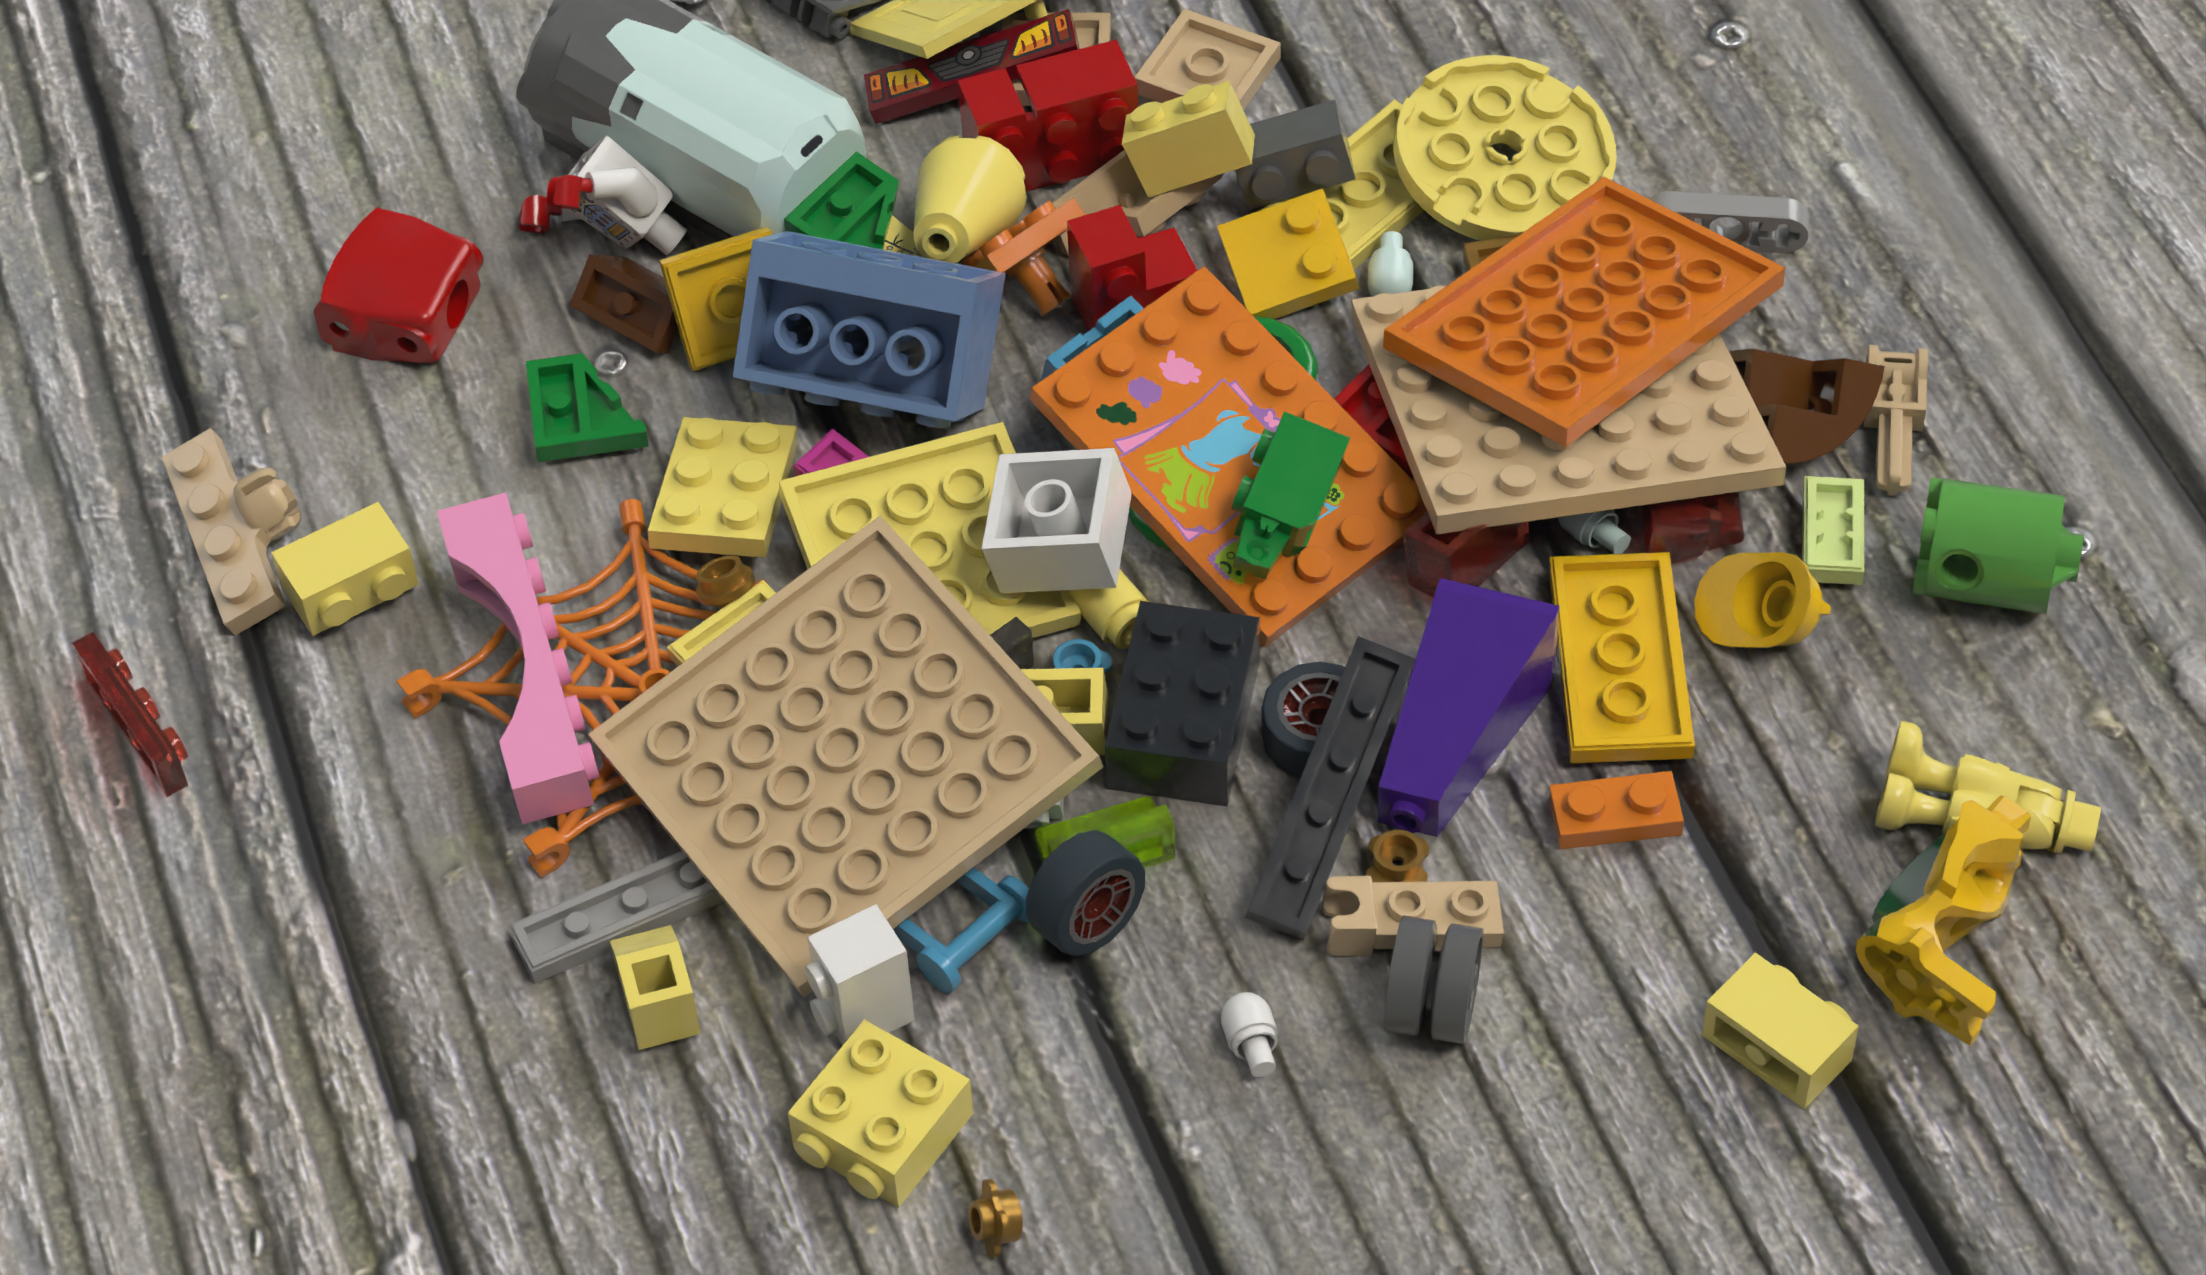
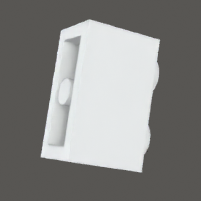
[804,904,915,1046]

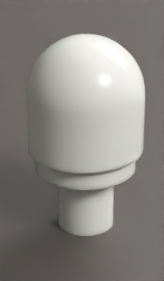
[1221,992,1278,1077]

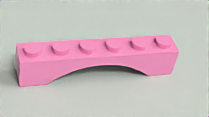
[437,492,600,825]

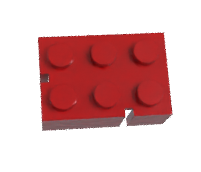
[958,39,1138,192]

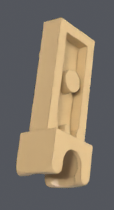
[1322,876,1504,956]

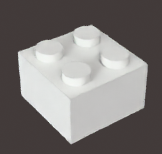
[982,448,1132,593]

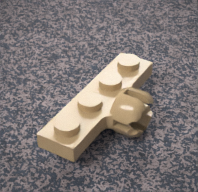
[162,428,302,636]

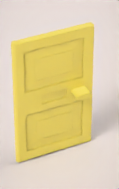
[849,0,1048,59]

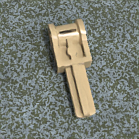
[1864,345,1928,496]

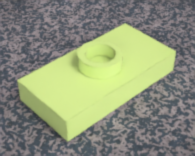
[1802,476,1864,585]

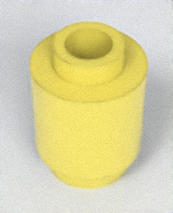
[1069,568,1148,649]

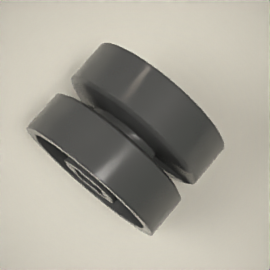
[1384,915,1484,1044]

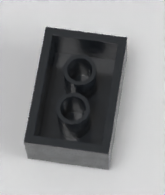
[1105,601,1260,807]

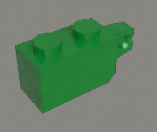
[1231,411,1350,580]

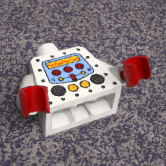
[519,136,687,255]

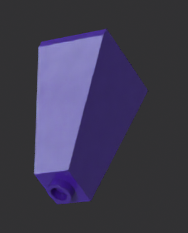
[1377,578,1560,837]

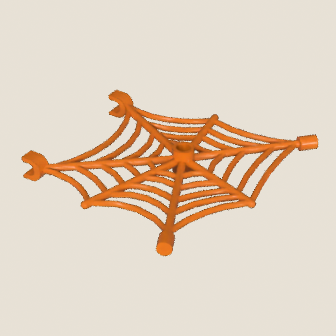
[396,499,768,878]

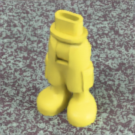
[1875,721,2101,853]

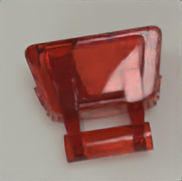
[1640,492,1745,564]

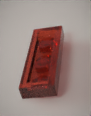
[72,632,189,797]

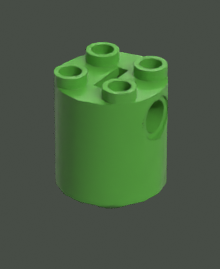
[1912,478,2084,614]

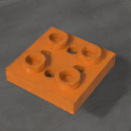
[961,198,1085,317]

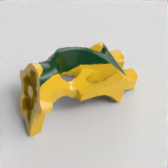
[1856,795,2031,1046]

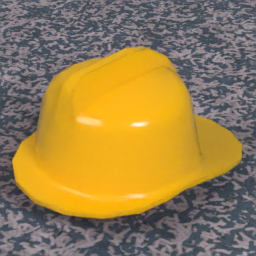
[1694,552,1831,648]

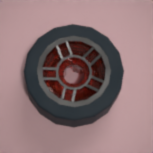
[1261,661,1345,778]
[1026,830,1145,957]

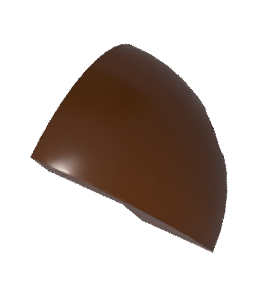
[1729,349,1885,463]

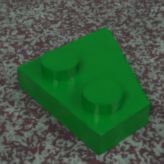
[784,151,899,249]
[526,353,649,462]

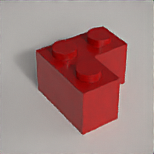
[1067,205,1198,331]

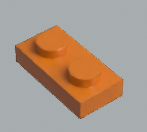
[1548,771,1684,850]

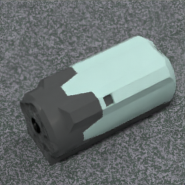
[516,0,867,241]

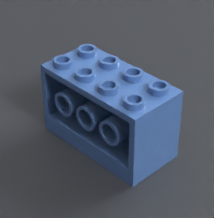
[733,231,1006,428]

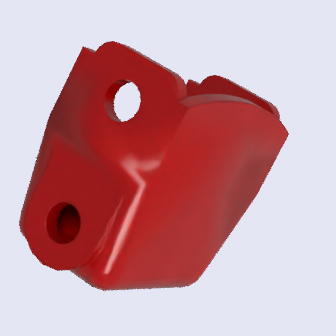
[314,207,484,363]

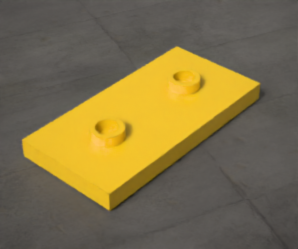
[1549,552,1695,763]

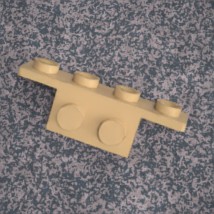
[1052,150,1223,255]

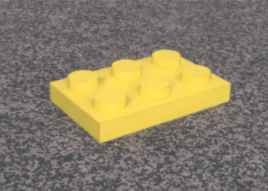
[648,417,798,558]

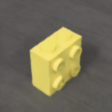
[788,1019,974,1208]

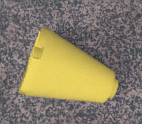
[913,135,1027,263]

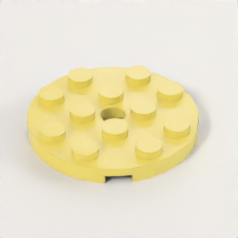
[1393,55,1617,241]

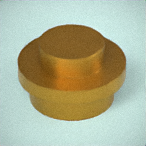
[696,556,755,609]

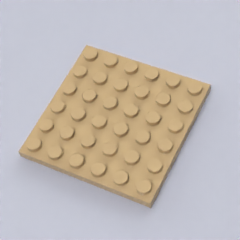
[1351,286,1786,534]
[588,515,1103,998]

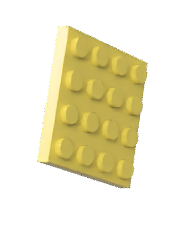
[779,422,1081,647]

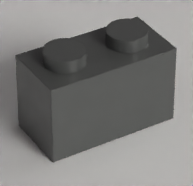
[1235,100,1356,210]

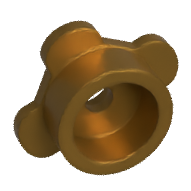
[1366,830,1430,882]
[968,1179,1023,1258]

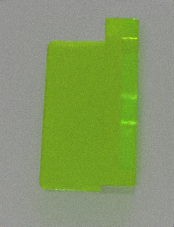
[1035,796,1175,868]

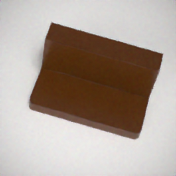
[569,254,678,353]

